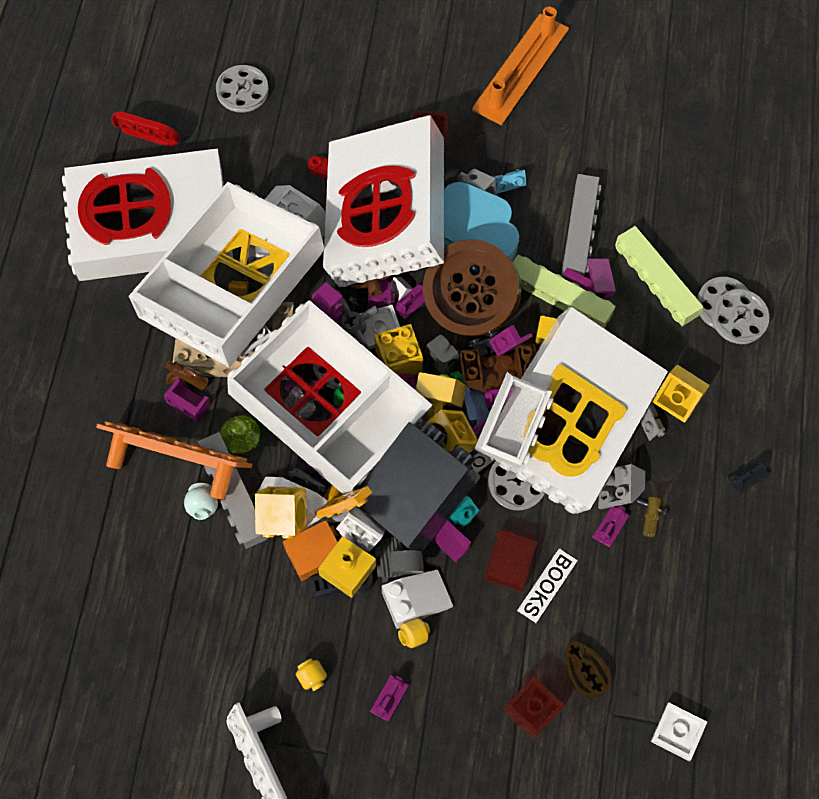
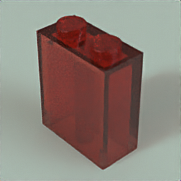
[484,530,537,592]

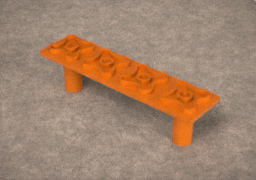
[472,7,569,125]
[96,421,253,500]

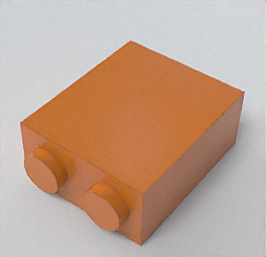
[283,520,338,582]

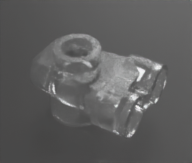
[285,386,316,419]

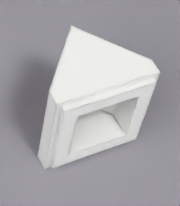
[390,277,413,300]

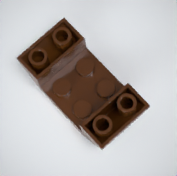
[459,344,536,393]

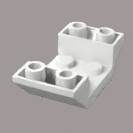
[264,185,326,238]

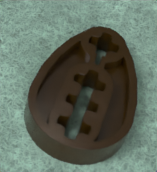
[565,641,611,699]

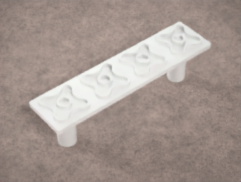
[227,703,287,799]

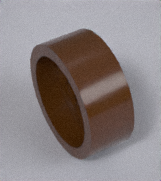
[423,239,522,336]

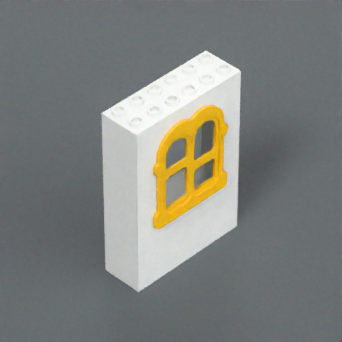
[483,307,668,514]

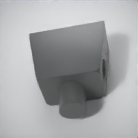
[423,335,460,376]

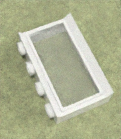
[475,372,553,469]

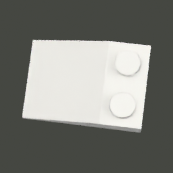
[382,570,453,629]

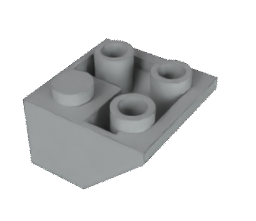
[598,464,645,509]

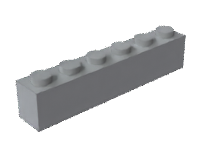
[561,174,601,276]
[197,432,268,549]

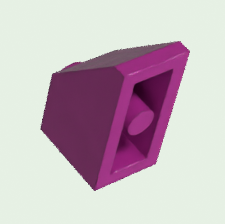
[368,279,395,309]

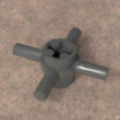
[341,299,379,347]

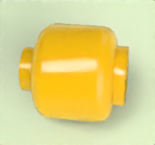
[398,618,430,648]
[296,658,327,691]

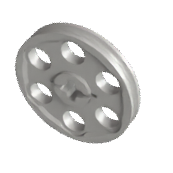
[216,65,269,112]
[697,277,749,330]
[712,289,769,344]
[488,461,545,510]

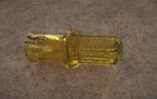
[643,497,661,537]

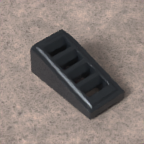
[308,575,342,599]

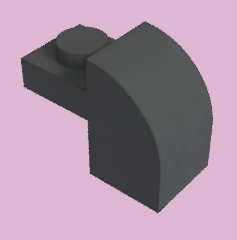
[390,550,424,577]

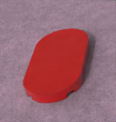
[111,112,180,147]

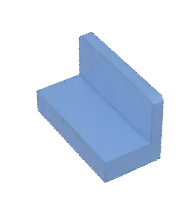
[463,386,489,427]

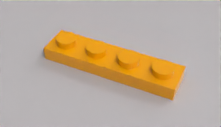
[314,486,372,519]

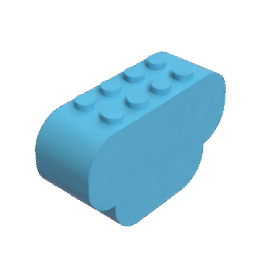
[444,182,519,273]

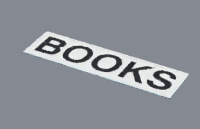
[517,549,578,623]

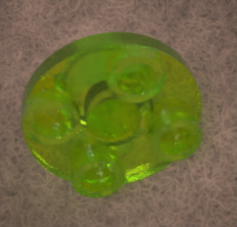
[221,416,260,453]

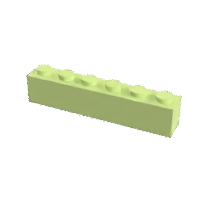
[615,226,703,326]
[513,255,616,328]

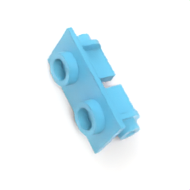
[492,169,526,193]

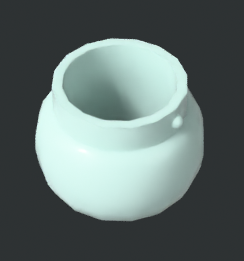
[184,483,218,520]

